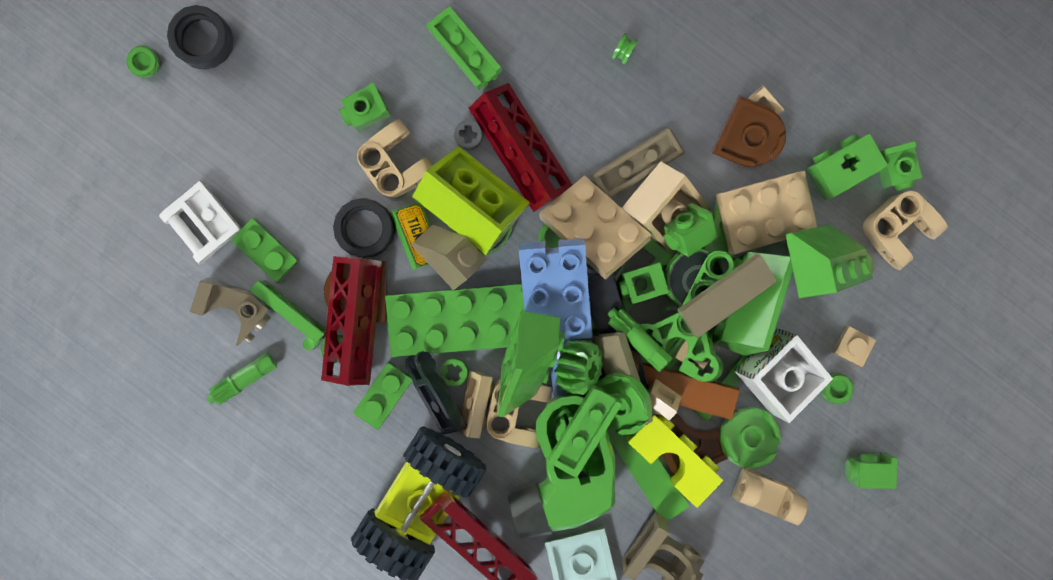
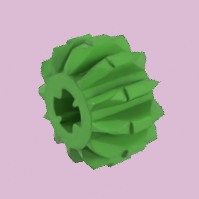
[554,340,604,395]

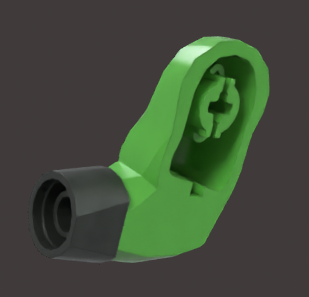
[508,393,616,539]

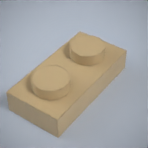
[459,370,493,439]

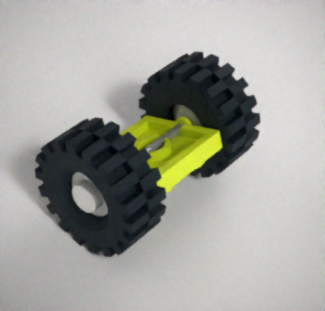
[351,426,487,580]

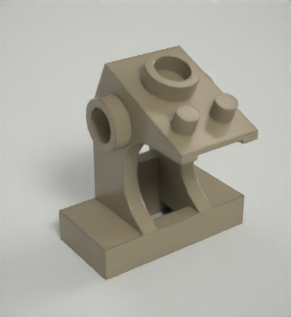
[190,278,271,346]
[622,512,705,580]

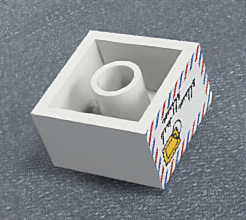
[734,328,833,423]

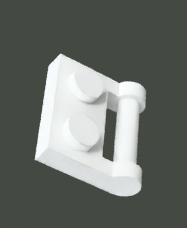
[159,181,242,265]

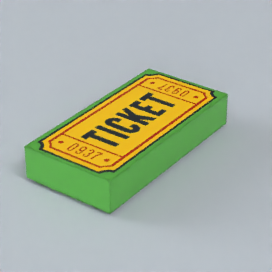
[390,202,430,271]

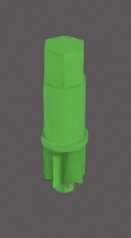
[607,308,673,372]
[206,352,277,405]

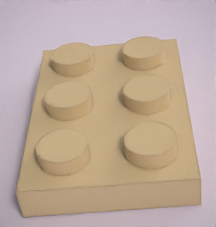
[715,170,817,255]
[540,175,651,280]

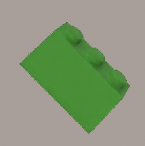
[785,224,874,298]
[711,252,793,356]
[497,310,565,417]

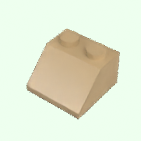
[622,162,711,254]

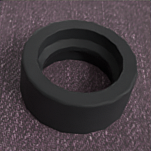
[167,5,233,70]
[333,198,395,258]

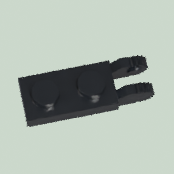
[405,350,467,435]

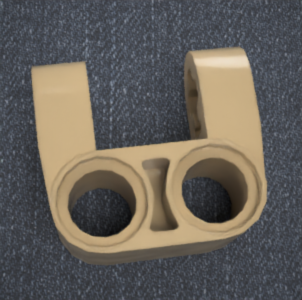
[357,119,433,199]
[862,191,948,270]
[486,378,553,448]
[731,467,808,525]

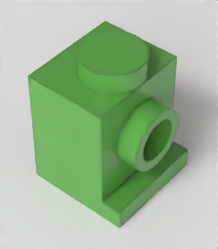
[339,82,391,132]
[879,141,923,191]
[664,202,718,257]
[618,262,669,304]
[845,452,898,489]

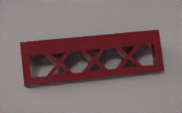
[468,83,573,212]
[321,256,382,386]
[419,490,538,580]

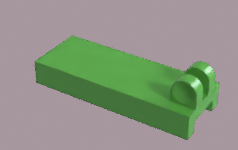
[426,6,502,90]
[250,280,326,350]
[548,385,622,478]

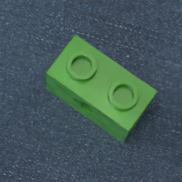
[806,133,888,200]

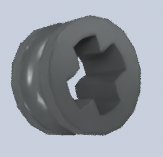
[454,120,483,150]

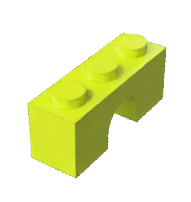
[625,413,723,508]

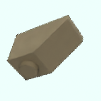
[411,224,487,290]

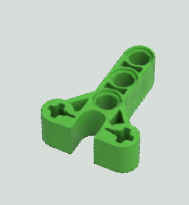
[641,251,737,382]

